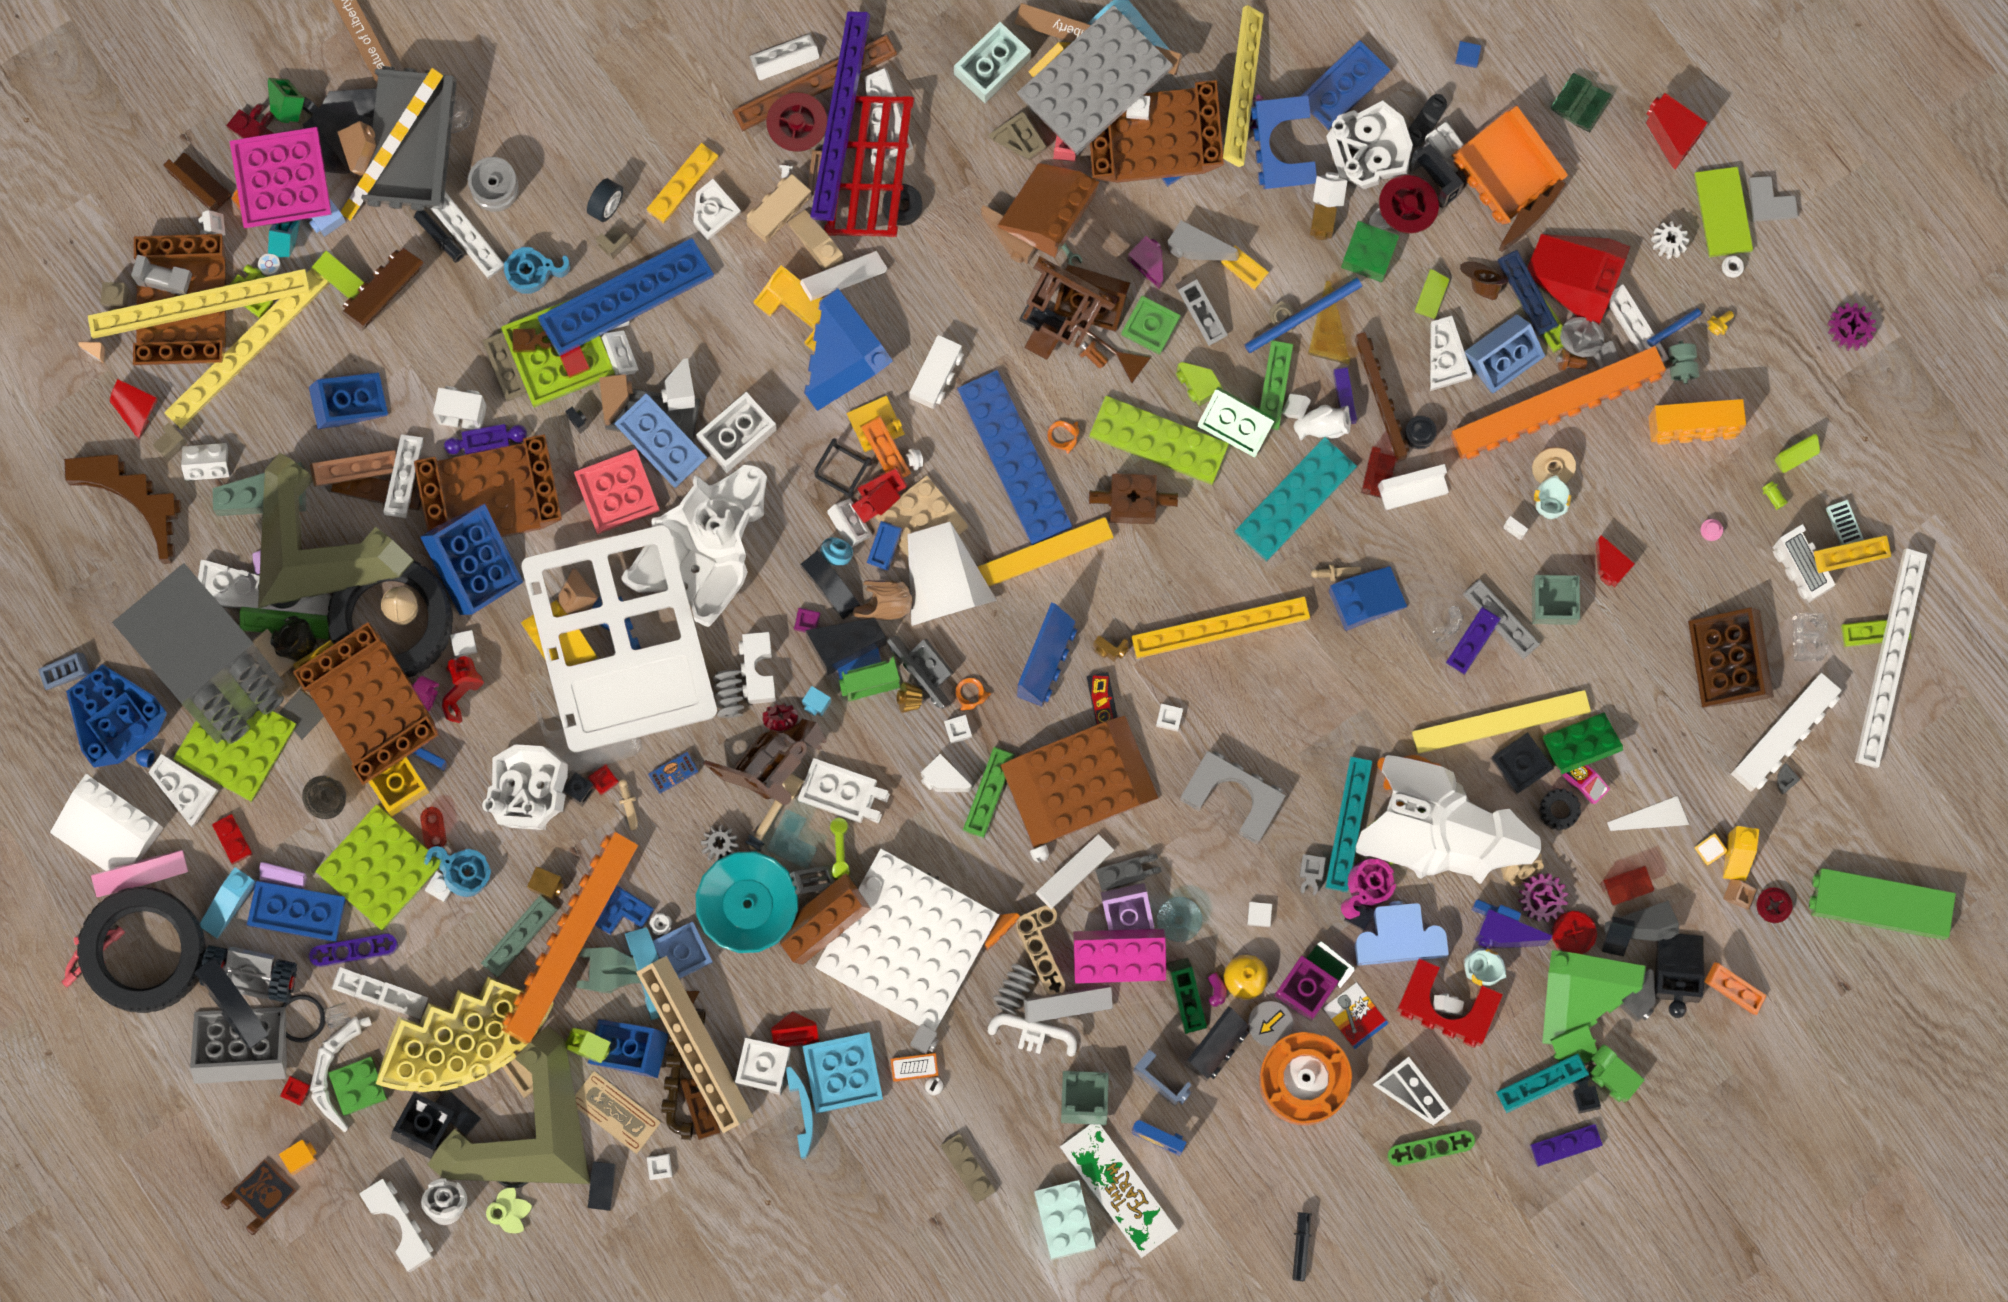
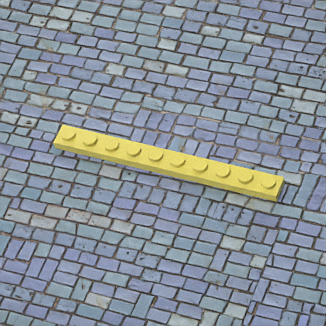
[164,268,330,429]
[88,269,310,339]

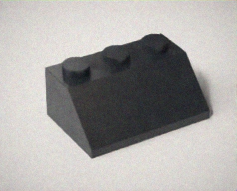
[1185,1006,1249,1082]

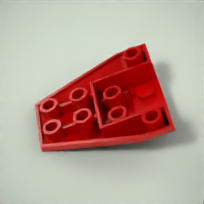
[1527,234,1631,325]

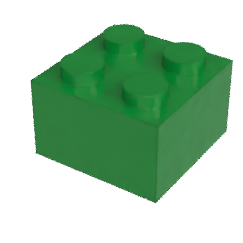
[1341,221,1399,282]

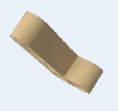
[1016,905,1065,995]

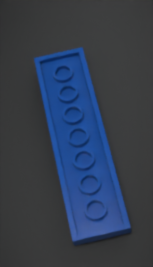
[538,238,714,356]
[957,370,1072,545]

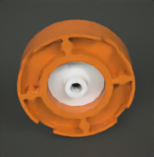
[1259,1032,1352,1126]

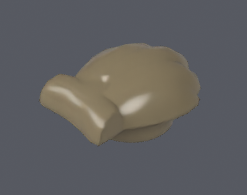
[1269,301,1295,332]

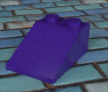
[1474,909,1552,949]

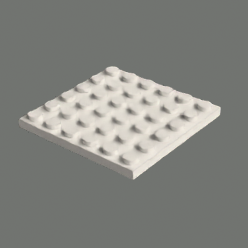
[815,848,1000,1031]

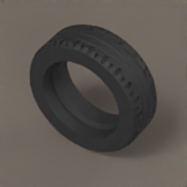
[327,560,453,678]
[77,887,206,1013]

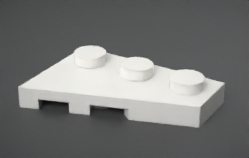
[1430,316,1473,391]
[148,754,218,828]

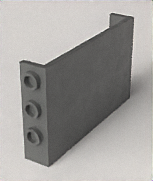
[361,66,457,211]

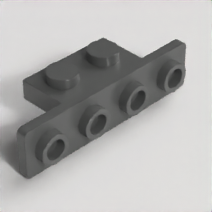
[887,636,954,709]

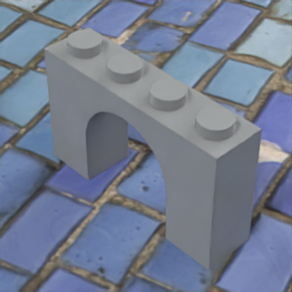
[1180,751,1286,845]

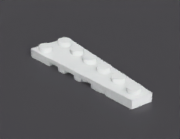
[198,560,332,615]

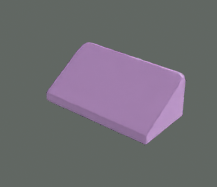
[260,862,308,889]

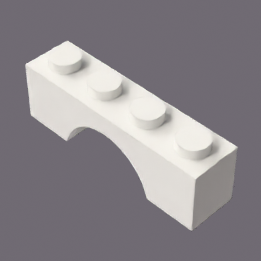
[359,1179,434,1272]

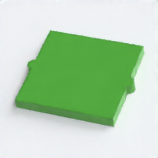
[1550,1024,1597,1063]

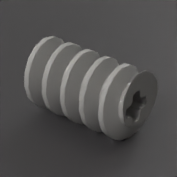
[713,670,744,718]
[994,964,1036,1016]

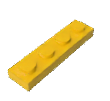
[647,143,719,224]
[1813,535,1892,573]

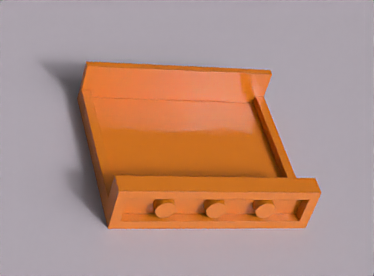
[1451,105,1568,225]

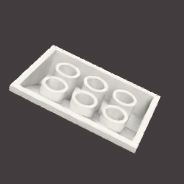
[50,774,164,871]

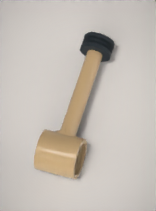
[745,773,804,851]

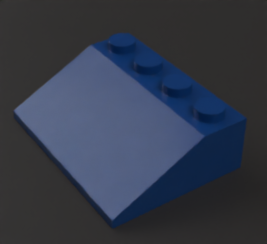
[420,504,523,615]
[1017,602,1078,707]

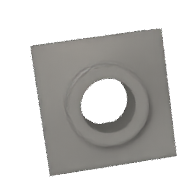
[910,1024,939,1054]

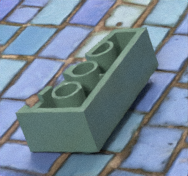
[212,462,306,516]

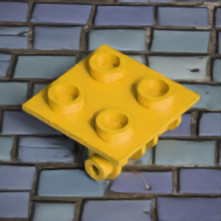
[846,395,905,452]

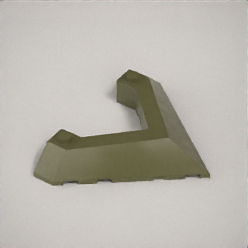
[258,453,414,608]
[427,1025,590,1184]

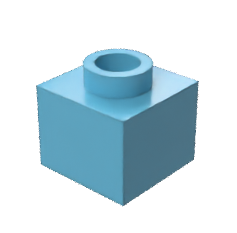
[802,686,831,716]

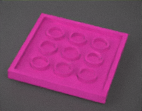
[229,127,332,229]

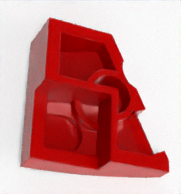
[110,379,158,439]

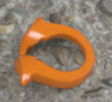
[1047,421,1079,454]
[955,678,991,711]

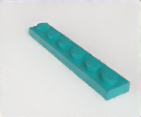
[1325,756,1372,893]

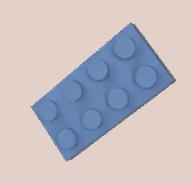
[614,393,707,488]

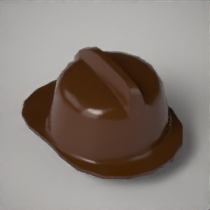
[1460,261,1509,300]

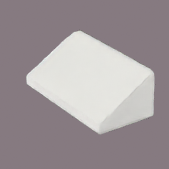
[828,498,872,547]

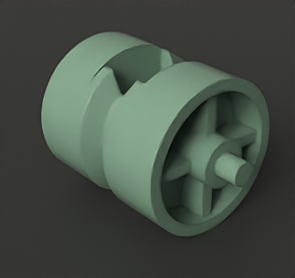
[1668,340,1700,384]

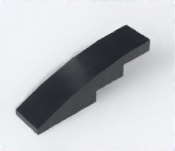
[195,958,268,1049]

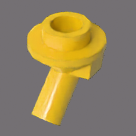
[1707,311,1734,336]

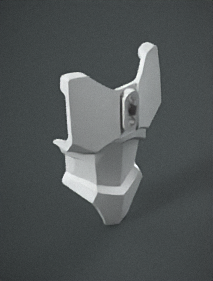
[622,465,767,627]
[1356,755,1541,884]

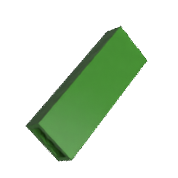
[1809,868,1956,940]

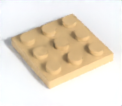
[875,475,968,559]

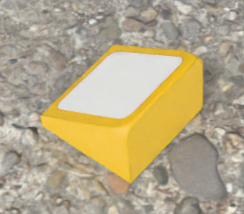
[1694,833,1728,866]

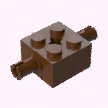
[1089,474,1178,524]

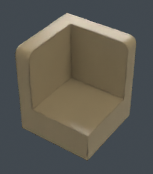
[596,227,631,260]
[153,422,187,461]

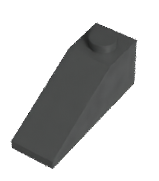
[1605,901,1679,941]

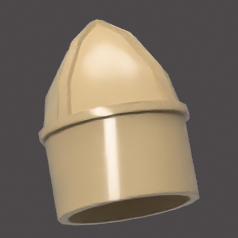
[381,586,418,625]

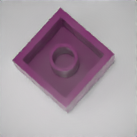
[1274,956,1339,1022]

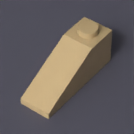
[787,210,844,271]

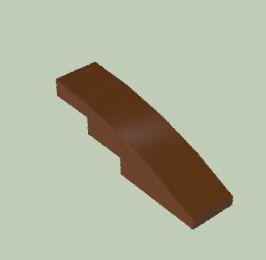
[1499,179,1566,252]

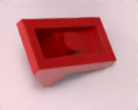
[851,480,901,523]

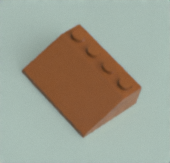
[997,163,1099,258]

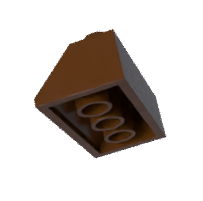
[342,248,424,332]

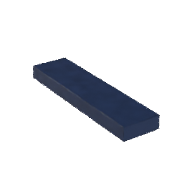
[1497,250,1558,337]

